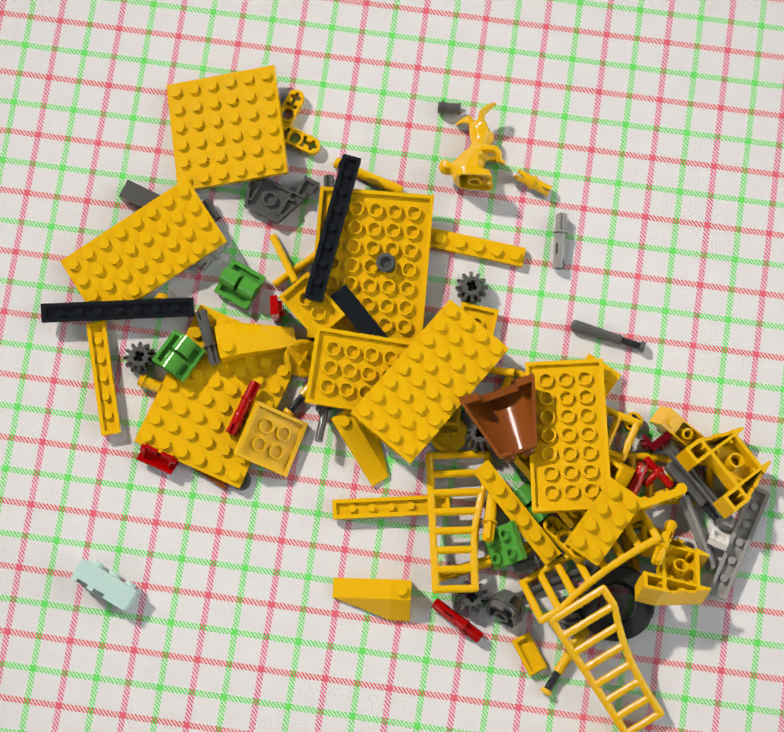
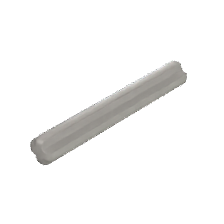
[679,495,717,570]

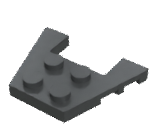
[244,176,320,225]

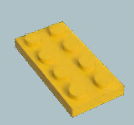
[565,477,644,566]

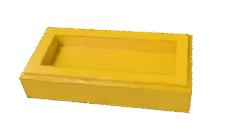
[511,632,548,677]

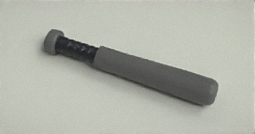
[570,320,646,353]
[664,462,724,526]

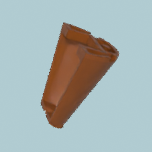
[459,373,537,463]

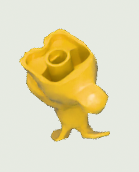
[439,103,506,191]

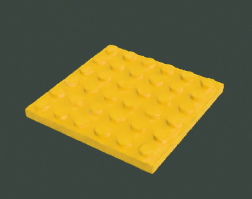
[166,65,289,191]

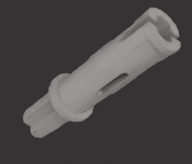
[552,213,568,270]

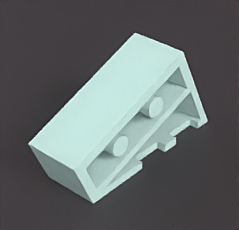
[70,558,140,612]

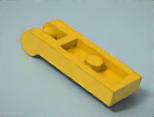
[636,483,687,514]

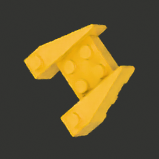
[675,427,771,519]
[635,525,711,606]

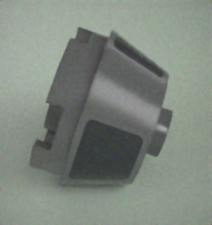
[486,589,525,628]

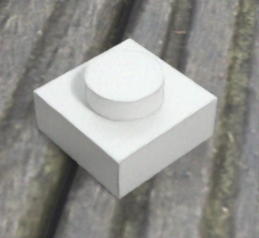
[707,527,731,551]

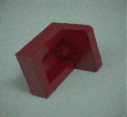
[640,431,672,453]

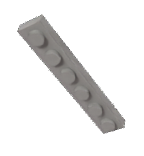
[709,487,771,601]

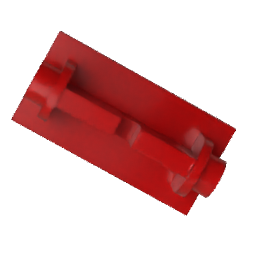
[136,443,179,475]

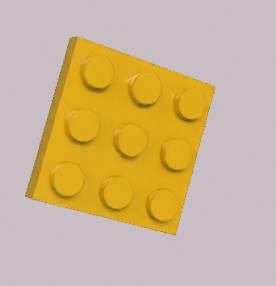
[233,401,308,477]

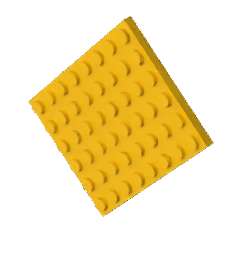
[307,186,434,342]
[134,304,293,489]

